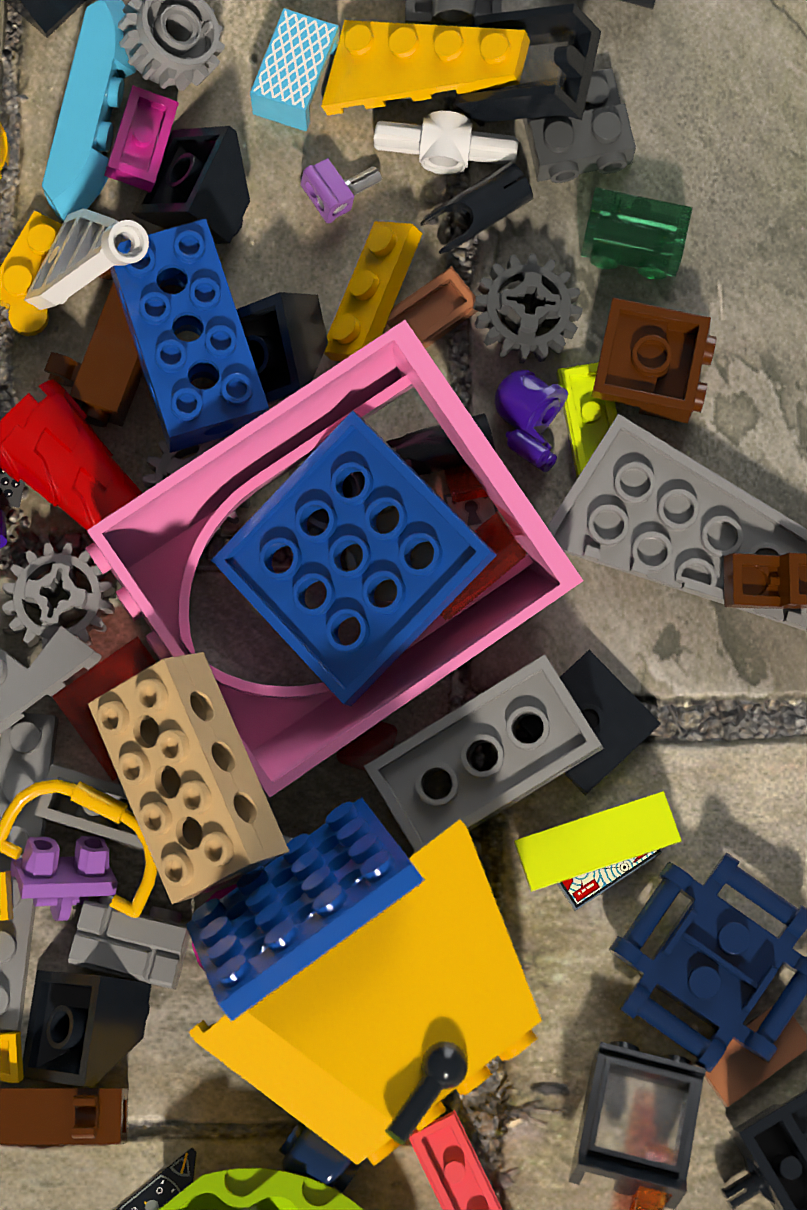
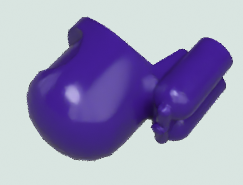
[494,370,568,473]

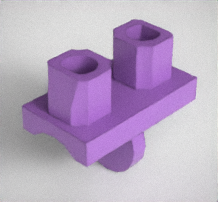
[10,836,118,921]

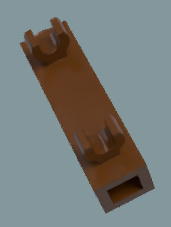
[44,269,177,427]
[0,1088,129,1144]

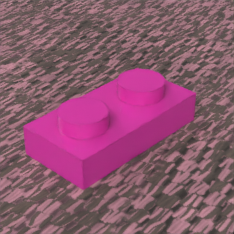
[104,85,179,192]

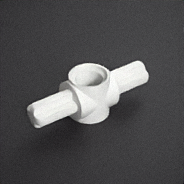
[373,111,518,175]

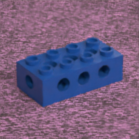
[110,219,269,453]

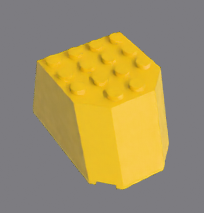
[188,819,542,1166]

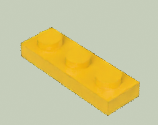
[324,221,423,362]

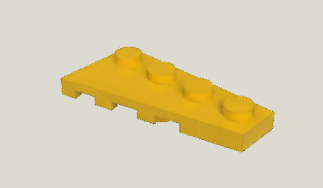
[321,20,530,116]

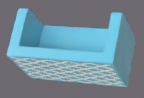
[250,8,339,131]

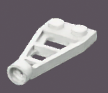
[24,208,149,310]

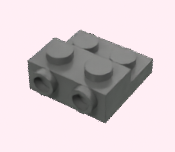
[518,68,636,183]

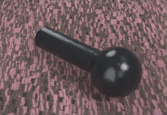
[385,1041,468,1145]

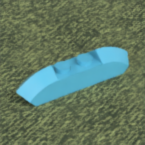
[42,0,136,223]

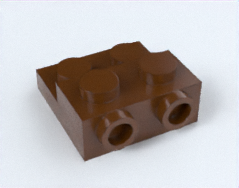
[591,297,717,424]

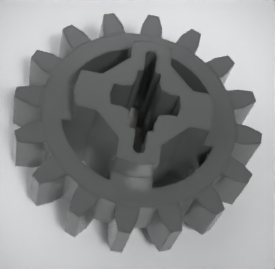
[473,253,583,363]

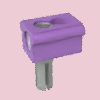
[300,158,382,224]

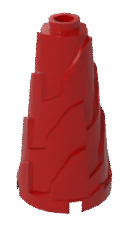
[0,379,143,531]

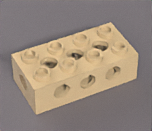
[88,652,289,904]

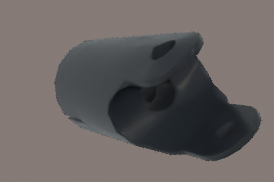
[420,162,533,254]
[386,413,495,475]

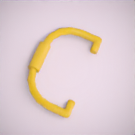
[0,779,157,918]

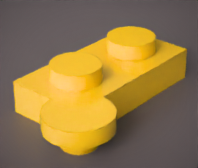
[0,210,62,336]

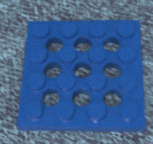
[211,410,497,706]
[185,797,425,1022]

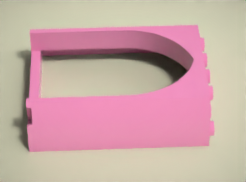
[85,320,583,798]

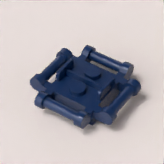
[609,852,807,1073]

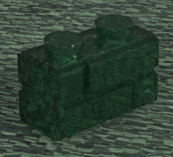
[580,187,692,279]

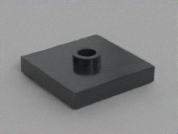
[518,649,661,796]

